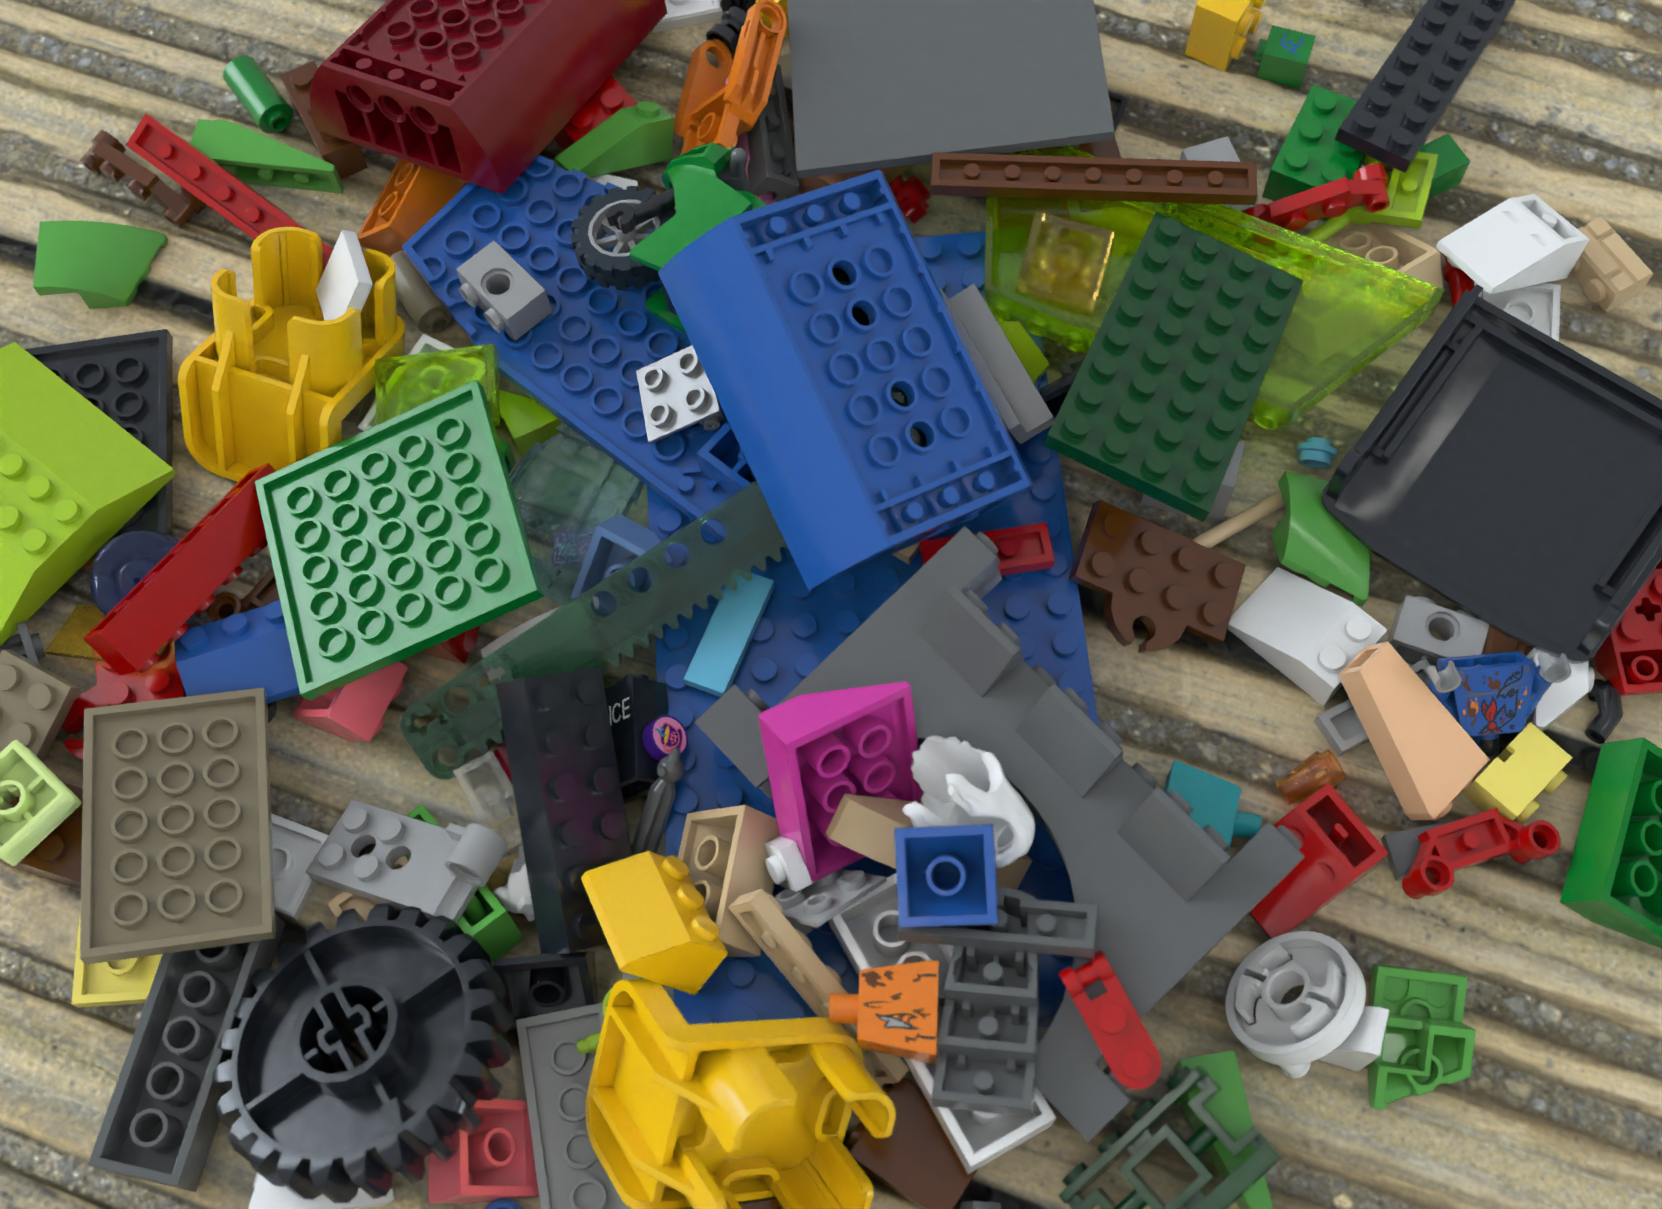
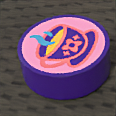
[642,715,688,761]

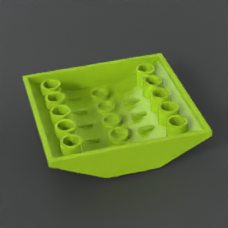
[0,342,177,646]

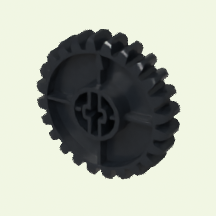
[213,903,513,1203]

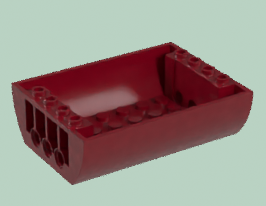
[309,0,667,194]

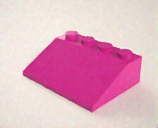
[758,681,924,883]

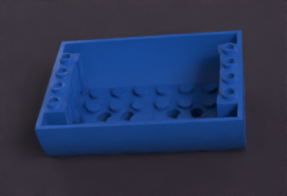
[658,169,1034,590]

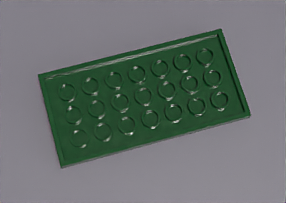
[1043,211,1304,522]

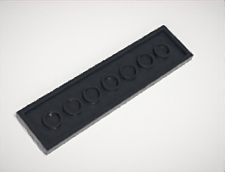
[1334,0,1516,173]

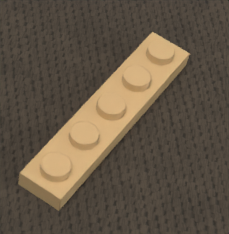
[728,889,910,1085]

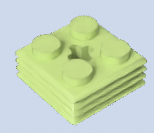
[0,740,81,866]

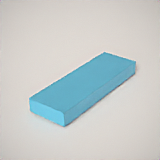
[684,567,775,697]

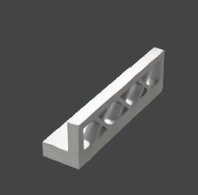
[939,284,1055,444]

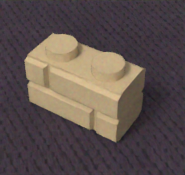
[1569,216,1654,312]

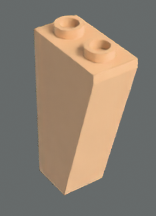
[1338,642,1490,821]

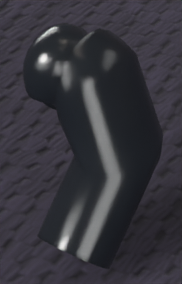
[1585,679,1623,744]

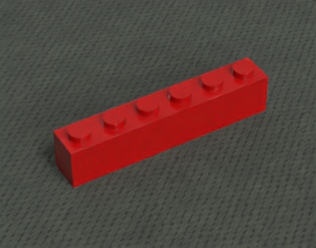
[83,463,276,676]

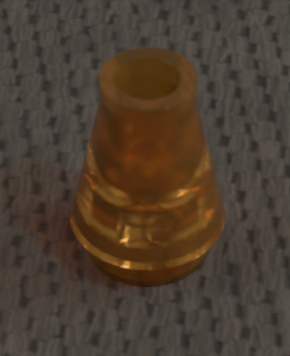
[1276,749,1346,805]

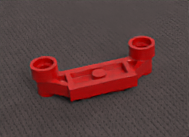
[1239,164,1390,251]
[1402,808,1561,900]

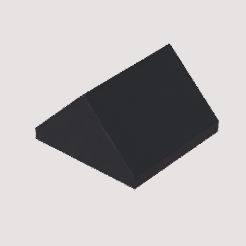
[493,951,598,1030]

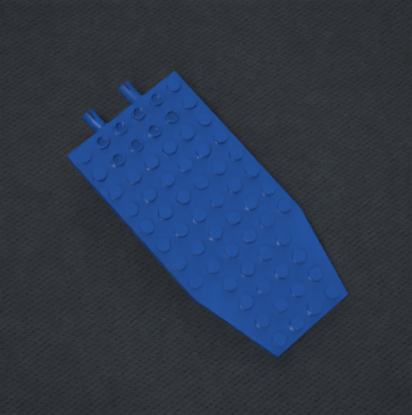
[402,155,772,553]

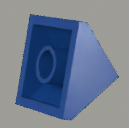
[894,824,998,927]

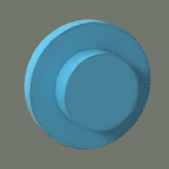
[1296,437,1338,469]

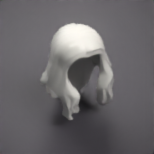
[902,735,1035,868]

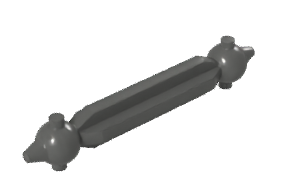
[631,748,684,856]

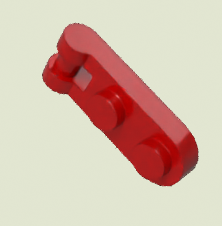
[1058,950,1162,1090]

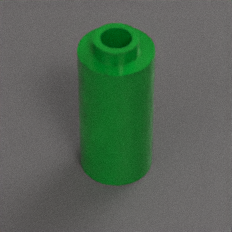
[223,56,293,133]

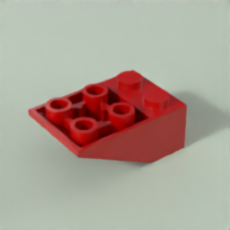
[1249,783,1389,939]

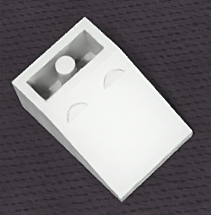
[1436,194,1590,294]

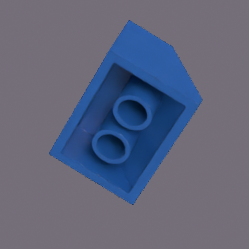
[174,600,300,704]

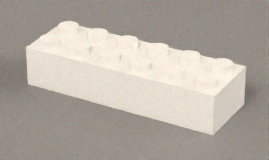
[828,873,1056,1174]

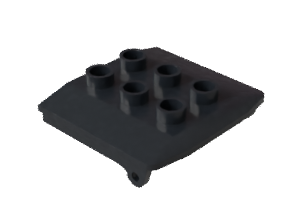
[1322,284,1662,663]

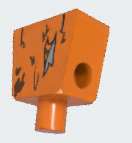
[829,960,939,1063]

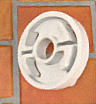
[1225,931,1366,1079]

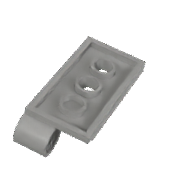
[305,799,508,924]

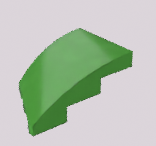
[33,221,168,309]
[1271,471,1370,606]
[1367,963,1476,1110]

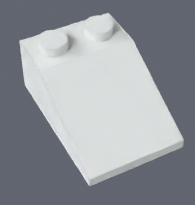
[1227,567,1388,706]

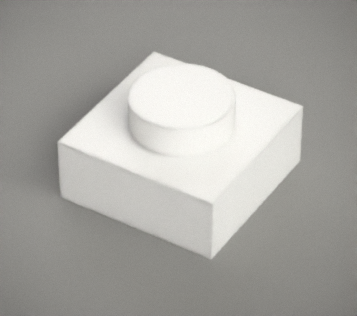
[764,836,813,892]

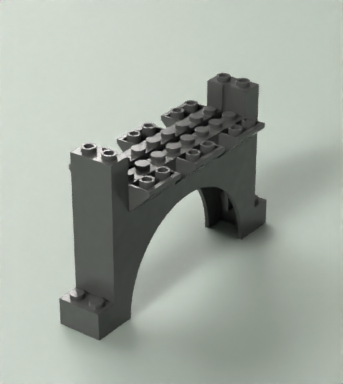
[695,526,1305,1142]

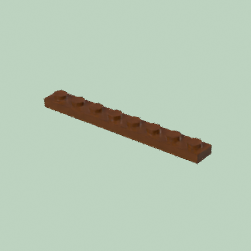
[931,152,1257,205]

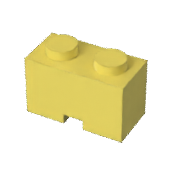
[1462,722,1573,824]

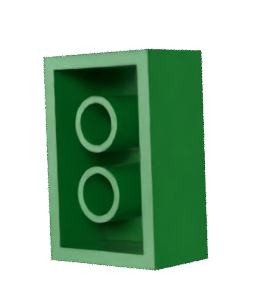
[1262,84,1366,221]

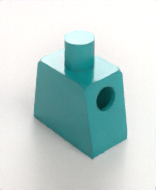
[1164,760,1262,852]

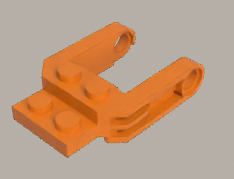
[673,0,787,154]

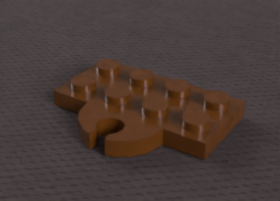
[1068,500,1246,654]

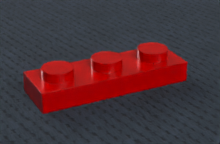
[920,522,1055,576]

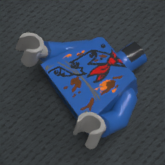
[1427,651,1572,756]

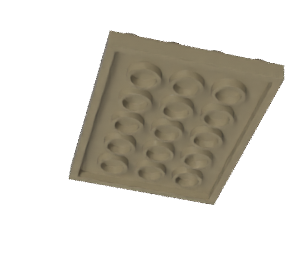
[80,687,276,965]

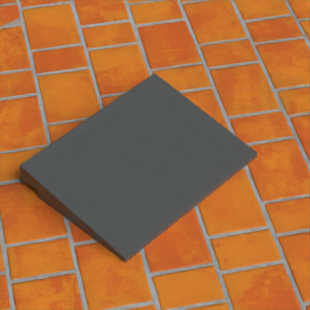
[787,0,1115,179]

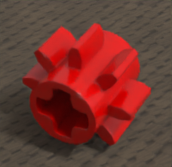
[889,175,930,224]

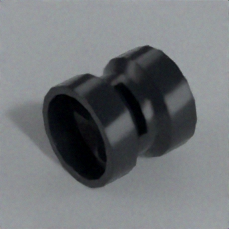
[706,6,747,59]

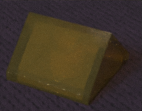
[1015,210,1116,311]

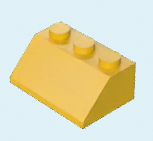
[581,851,728,995]

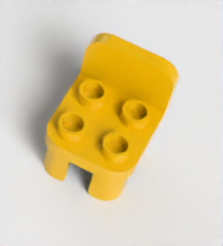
[178,227,405,482]
[585,979,896,1209]

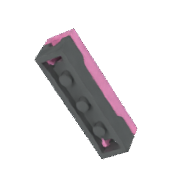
[725,64,799,205]

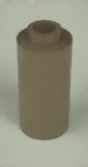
[390,250,452,333]

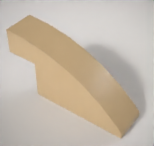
[825,794,1032,890]

